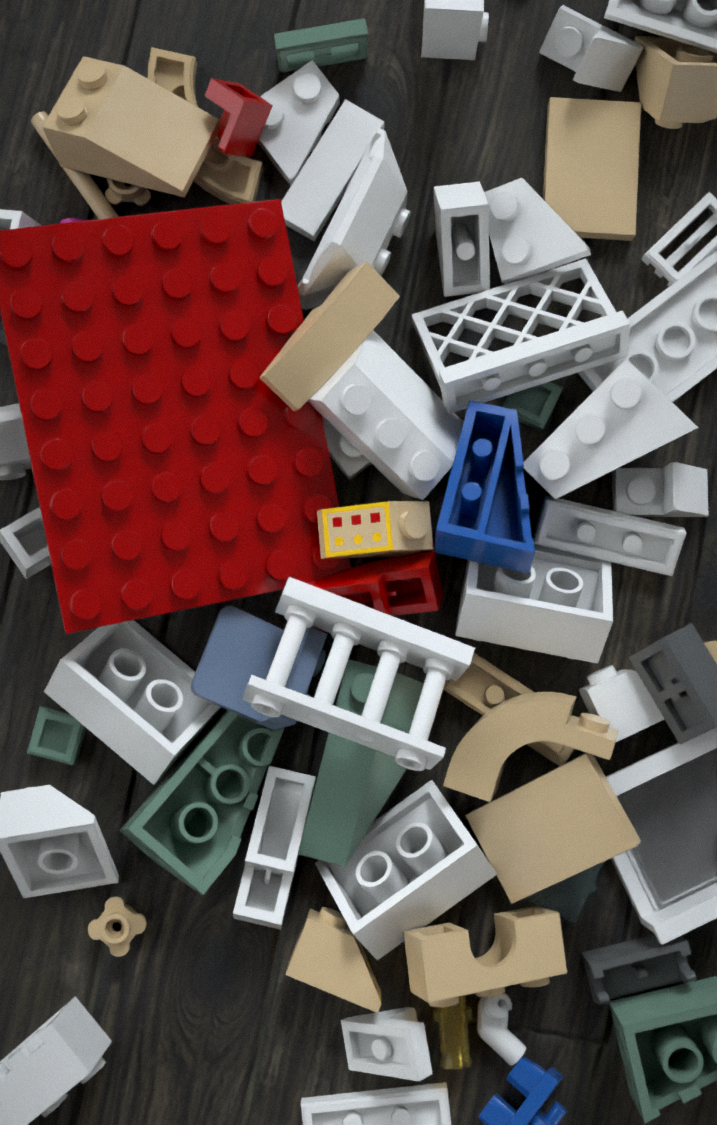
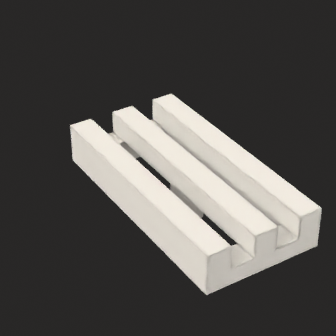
[641,192,717,286]

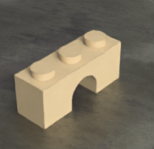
[403,906,567,1007]

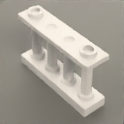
[242,577,475,771]

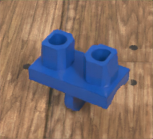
[478,1056,568,1125]

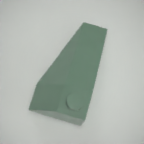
[298,659,424,867]
[120,710,285,895]

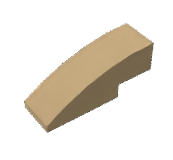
[260,262,400,411]

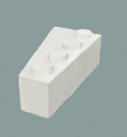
[0,996,112,1125]

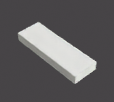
[281,99,385,241]
[533,495,686,576]
[301,1082,451,1125]

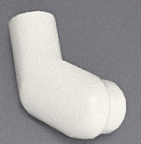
[477,993,526,1066]

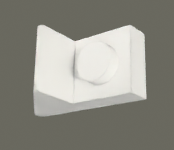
[539,5,644,92]
[612,462,709,517]
[341,1007,433,1081]

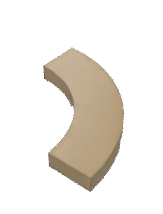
[147,47,263,204]

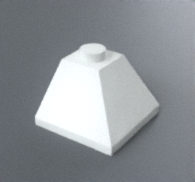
[0,785,119,898]

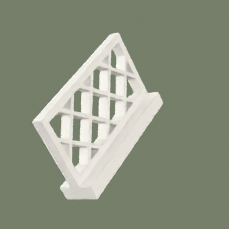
[411,259,630,414]

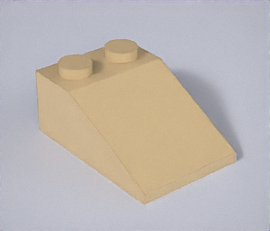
[42,56,221,197]

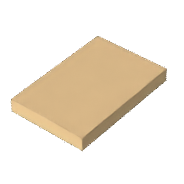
[543,97,641,241]
[465,753,641,904]

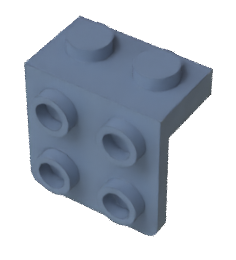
[191,606,327,730]

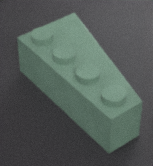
[609,976,717,1123]

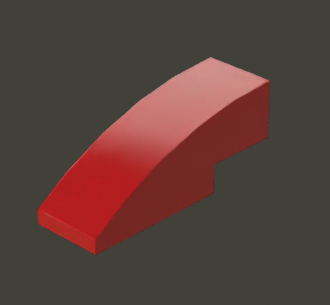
[307,551,443,632]

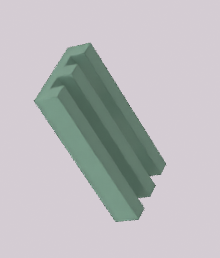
[274,18,368,73]

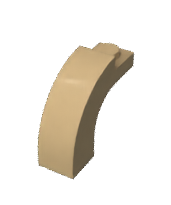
[443,692,619,802]

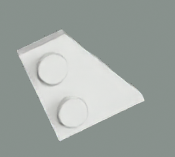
[258,60,340,186]
[484,178,591,284]

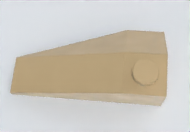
[634,36,717,129]

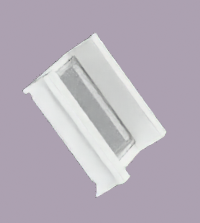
[606,727,717,945]

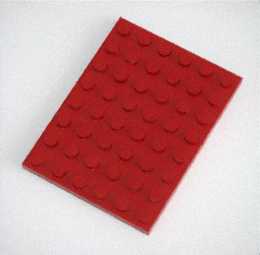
[0,199,351,634]

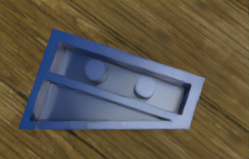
[435,400,535,574]

